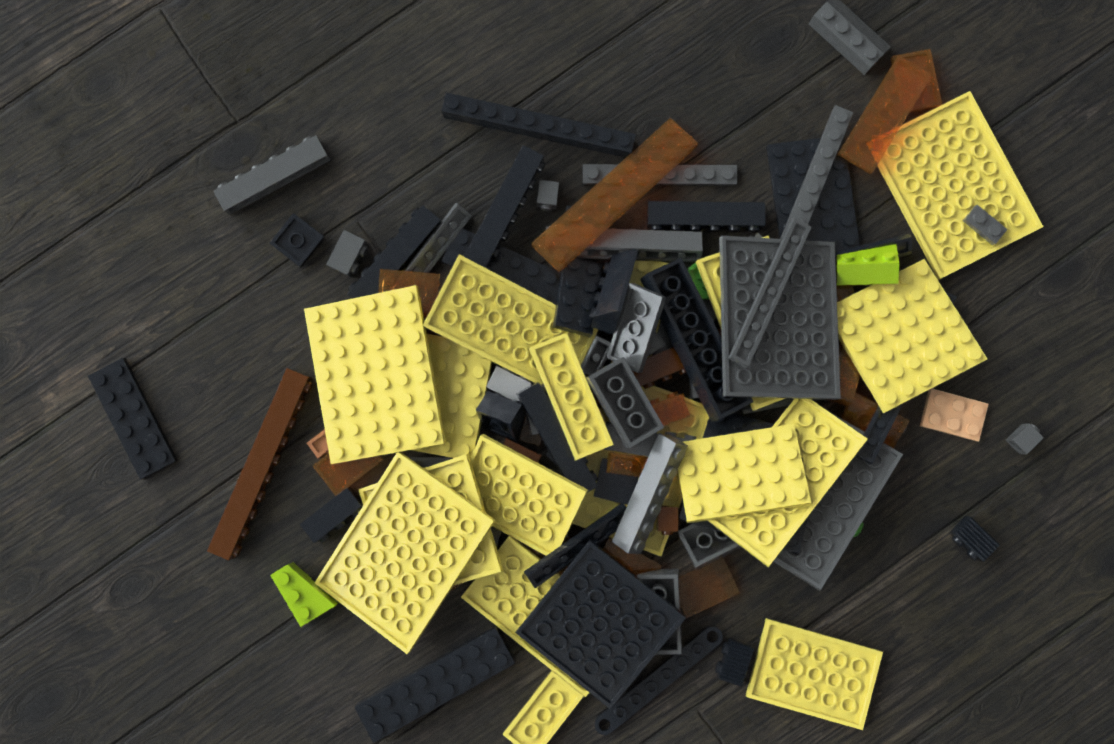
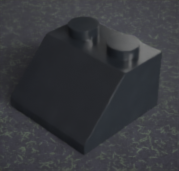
[476,391,525,442]

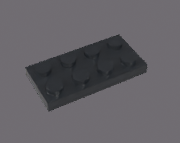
[553,254,602,337]

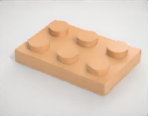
[920,389,988,442]

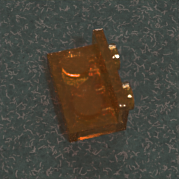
[649,391,690,426]

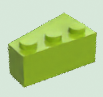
[836,244,899,285]
[270,562,340,627]

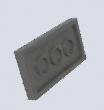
[606,283,666,373]

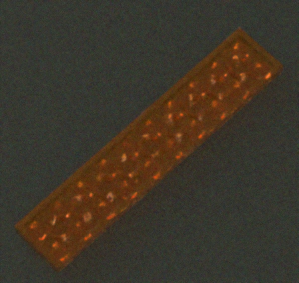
[532,118,698,272]

